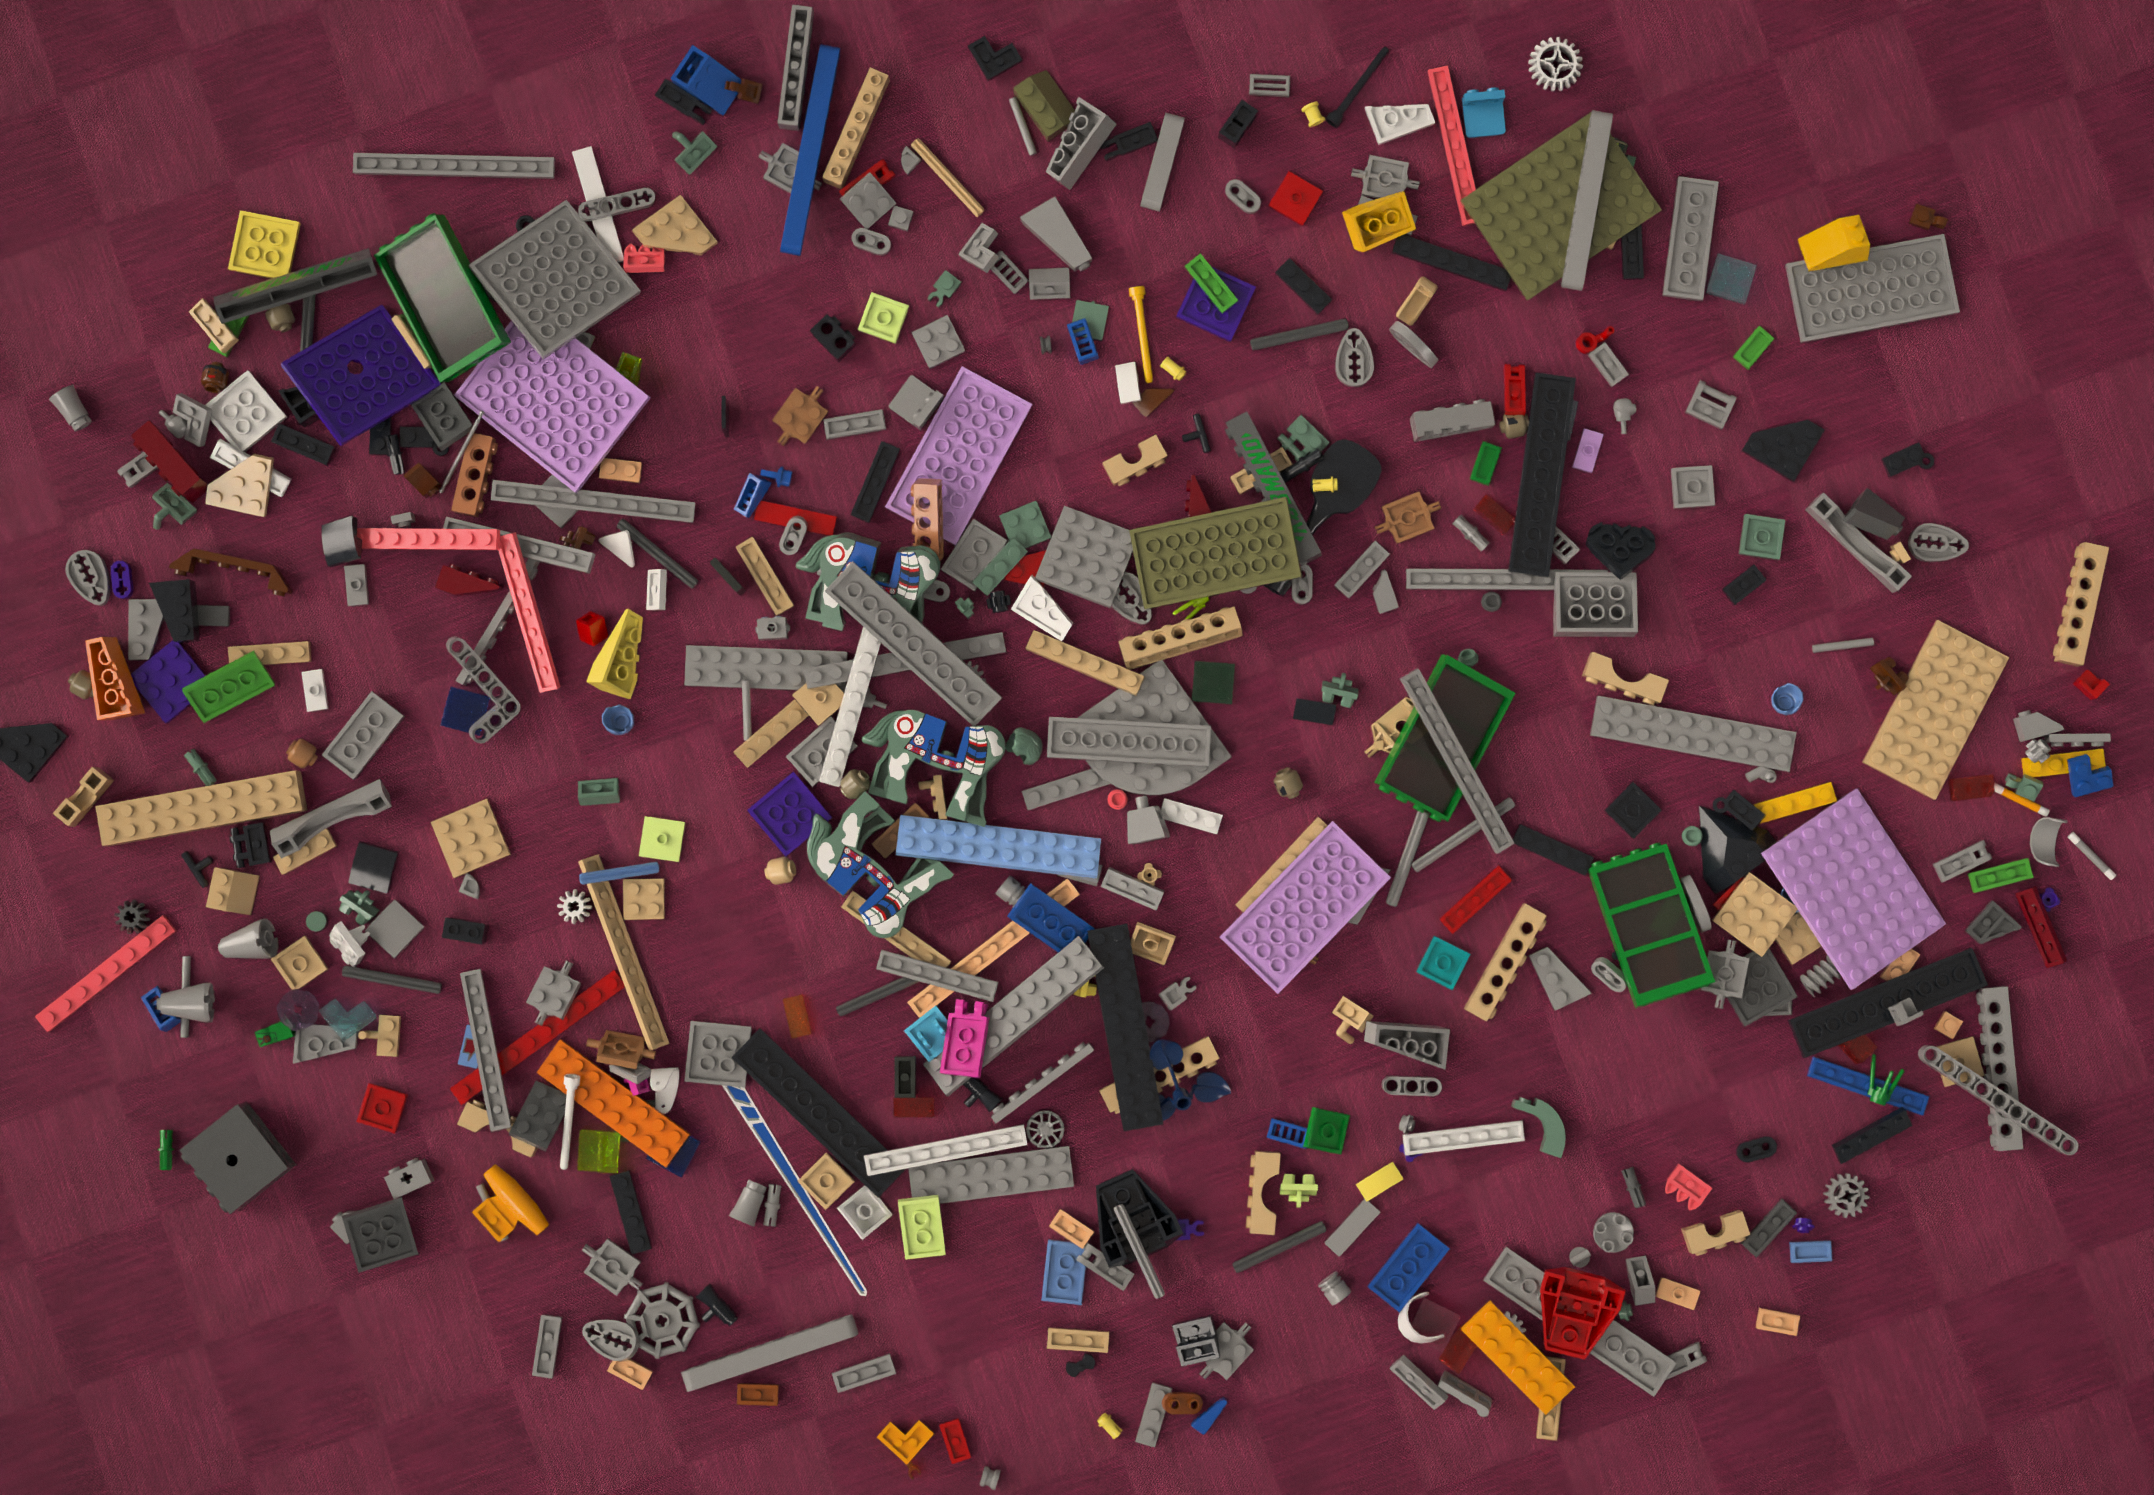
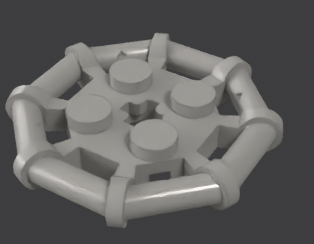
[624,1282,700,1359]

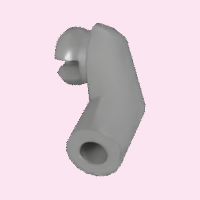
[1745,766,1777,783]

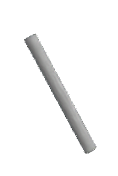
[180,956,191,1038]

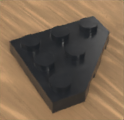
[1741,420,1825,482]
[0,723,69,783]

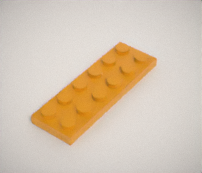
[1461,1300,1575,1415]

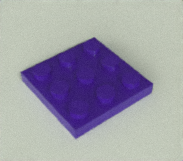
[1176,266,1256,342]
[131,640,206,724]
[747,771,832,857]

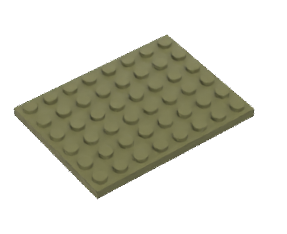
[1460,112,1661,301]

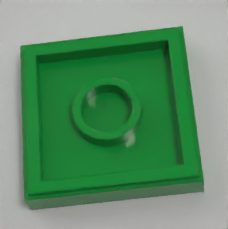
[1303,1107,1350,1155]

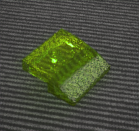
[577,1129,620,1173]

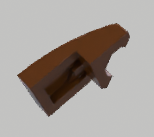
[1133,388,1175,417]

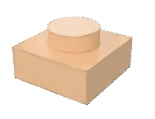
[1934,1011,1963,1039]

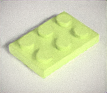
[898,1195,946,1260]

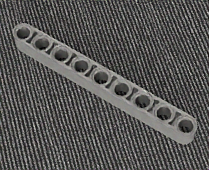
[1561,110,1613,291]
[1918,1045,2078,1155]
[681,1314,859,1392]

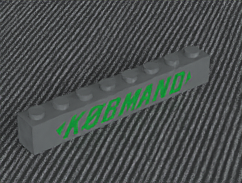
[213,248,377,324]
[1225,412,1322,567]

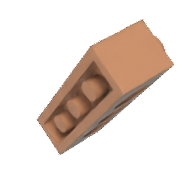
[451,432,498,518]
[911,478,944,561]

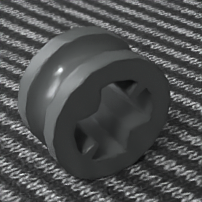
[1040,335,1052,354]

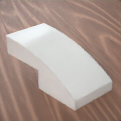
[1115,362,1141,404]

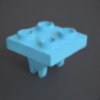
[904,1006,948,1062]

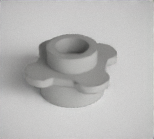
[1399,1114,1415,1134]

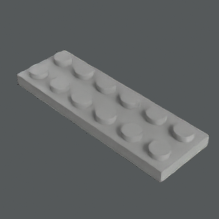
[1662,176,1719,301]
[991,1042,1094,1123]

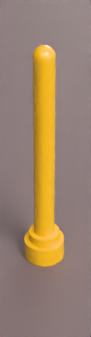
[1129,286,1153,383]

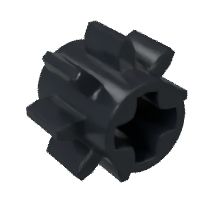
[986,591,1011,613]

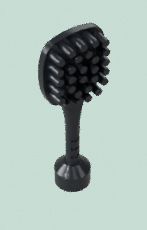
[1263,439,1381,597]

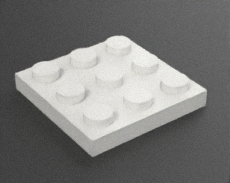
[205,370,287,452]

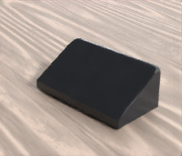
[1293,698,1336,725]

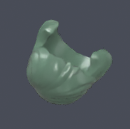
[1005,727,1043,765]

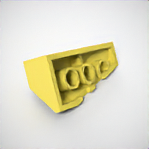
[587,609,643,699]

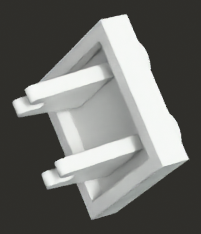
[329,921,370,967]

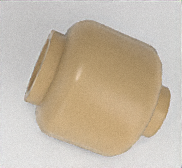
[764,857,796,885]

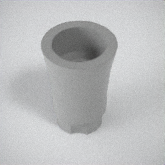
[49,385,92,432]
[728,1180,767,1227]

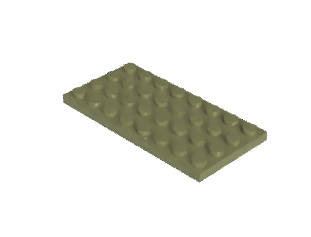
[1129,497,1302,609]

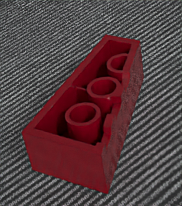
[131,420,208,503]

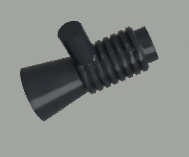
[963,1077,1003,1113]
[696,1283,738,1327]

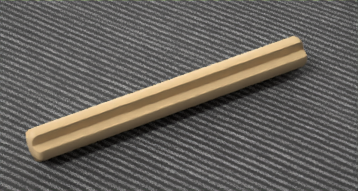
[911,138,984,217]

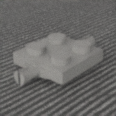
[759,143,822,194]
[1351,155,1420,199]
[1701,940,1750,1009]
[526,961,581,1026]
[582,1238,643,1296]
[1199,1322,1254,1380]

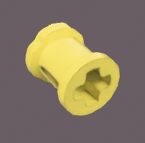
[1301,101,1326,128]

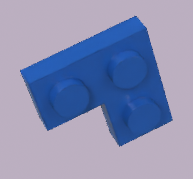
[2067,754,2114,798]

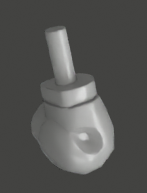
[1613,398,1636,434]
[159,410,188,438]
[862,687,887,709]

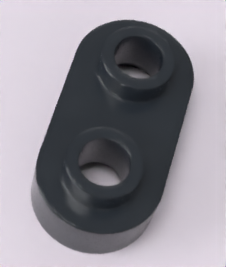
[1736,1136,1777,1163]

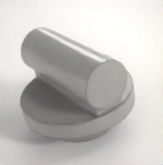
[1569,1247,1591,1267]

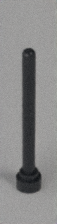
[1325,47,1389,128]

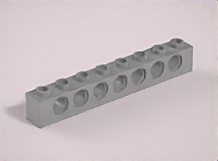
[1976,986,2023,1151]

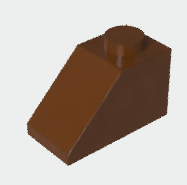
[403,462,442,498]

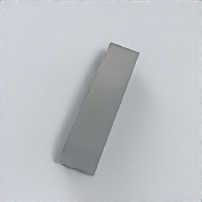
[1140,113,1185,212]

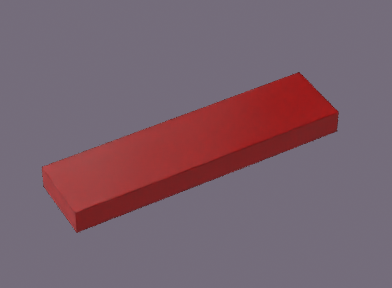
[754,501,837,536]
[1439,865,1512,934]

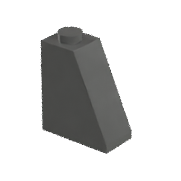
[1843,488,1905,540]

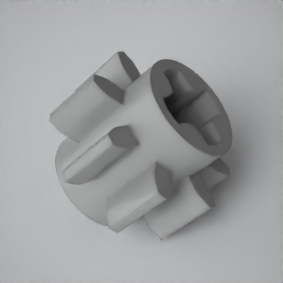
[2025,739,2051,763]

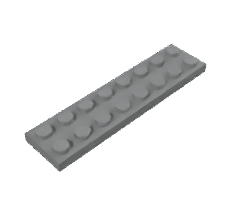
[684,645,848,692]
[1047,717,1211,767]
[908,1146,1074,1204]

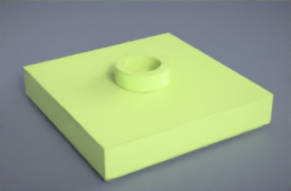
[858,292,909,344]
[639,816,686,862]

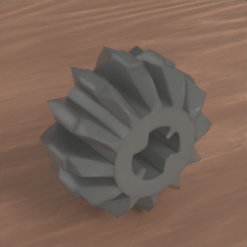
[114,900,150,934]

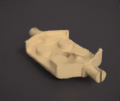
[1364,697,1438,758]

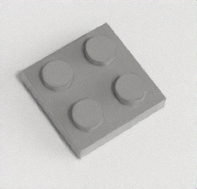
[840,172,896,229]
[912,315,965,369]
[1671,465,1715,509]

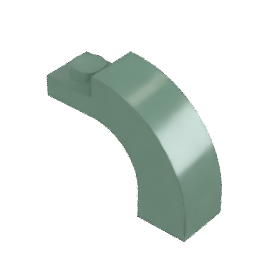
[1511,1097,1566,1158]

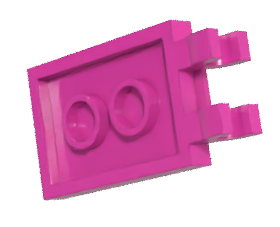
[940,999,989,1078]

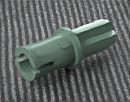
[184,749,216,786]

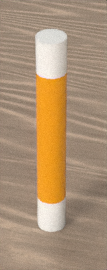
[1991,783,2050,817]

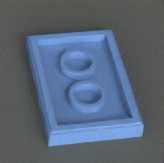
[1041,1239,1086,1305]

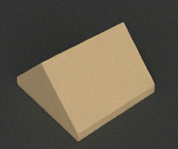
[1130,922,1176,965]

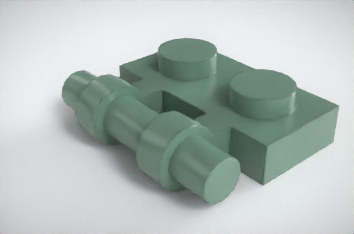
[1277,415,1330,461]

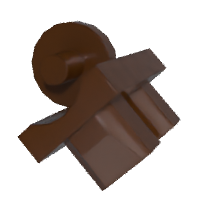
[559,526,595,549]
[1870,657,1909,695]

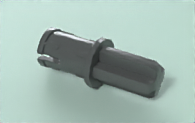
[1621,1167,1646,1208]

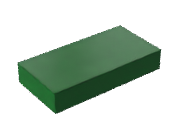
[1469,441,1502,486]

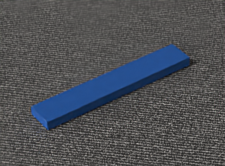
[1807,1057,1930,1116]

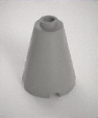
[218,919,278,959]
[156,982,215,1023]

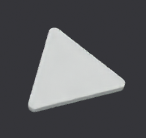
[599,530,635,567]

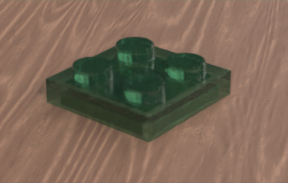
[1192,661,1235,705]

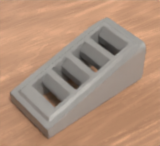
[991,250,1029,294]
[1552,527,1580,564]

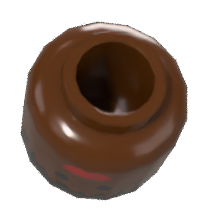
[201,362,229,393]

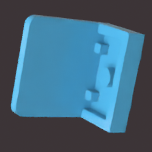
[1462,87,1506,138]

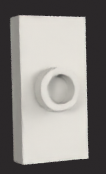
[302,669,329,712]

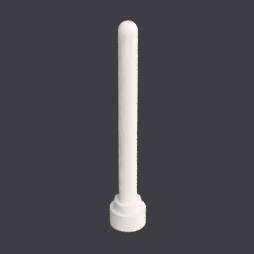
[560,1074,581,1170]

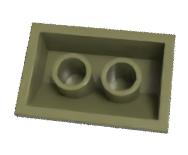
[1013,70,1075,142]

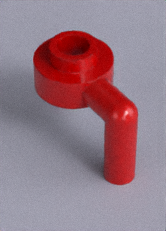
[1576,326,1615,354]

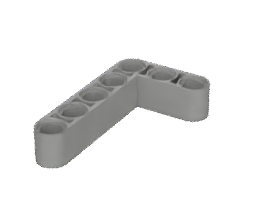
[446,636,521,743]

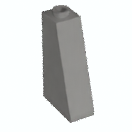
[1020,197,1092,272]

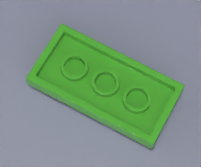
[182,651,275,723]

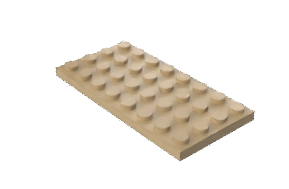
[1862,620,2009,800]

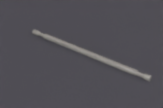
[439,410,485,493]

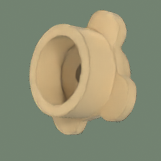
[1138,863,1162,886]

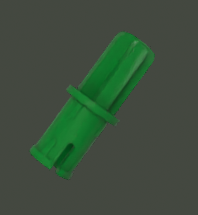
[158,1130,174,1171]

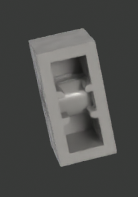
[384,1157,435,1199]

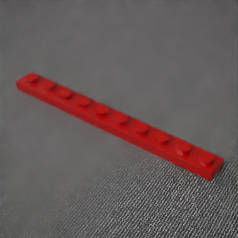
[450,970,625,1105]

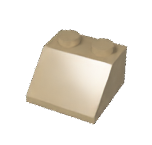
[206,867,260,915]

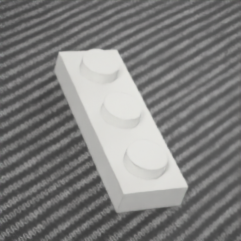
[1161,798,1223,834]

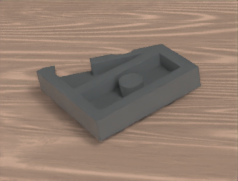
[1964,901,2022,944]

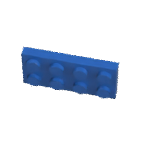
[1007,883,1095,953]
[1367,1223,1450,1312]

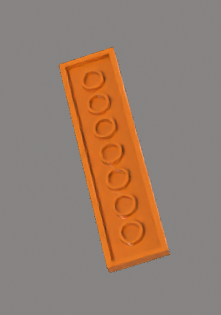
[536,1039,691,1168]

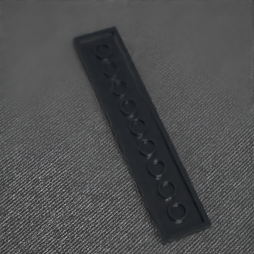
[1508,372,1576,578]
[1087,924,1164,1132]
[1787,948,1988,1058]
[732,1028,905,1198]

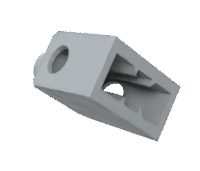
[1127,796,1170,844]

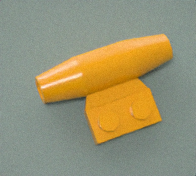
[472,1164,550,1242]

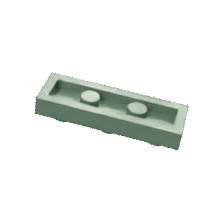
[972,537,1028,596]

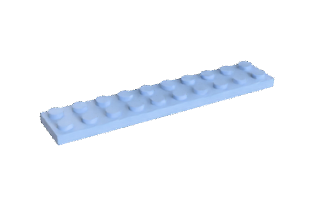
[896,815,1101,879]

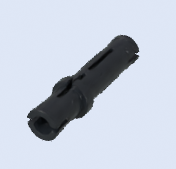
[1280,448,1325,483]

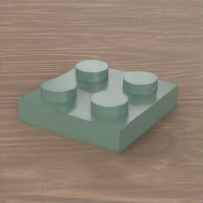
[999,501,1051,549]
[1739,514,1785,560]

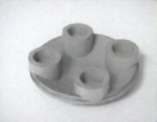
[1593,1212,1634,1253]

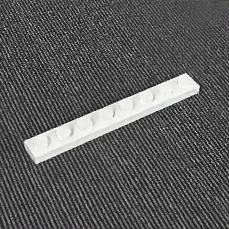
[819,627,881,787]
[864,1125,1027,1176]

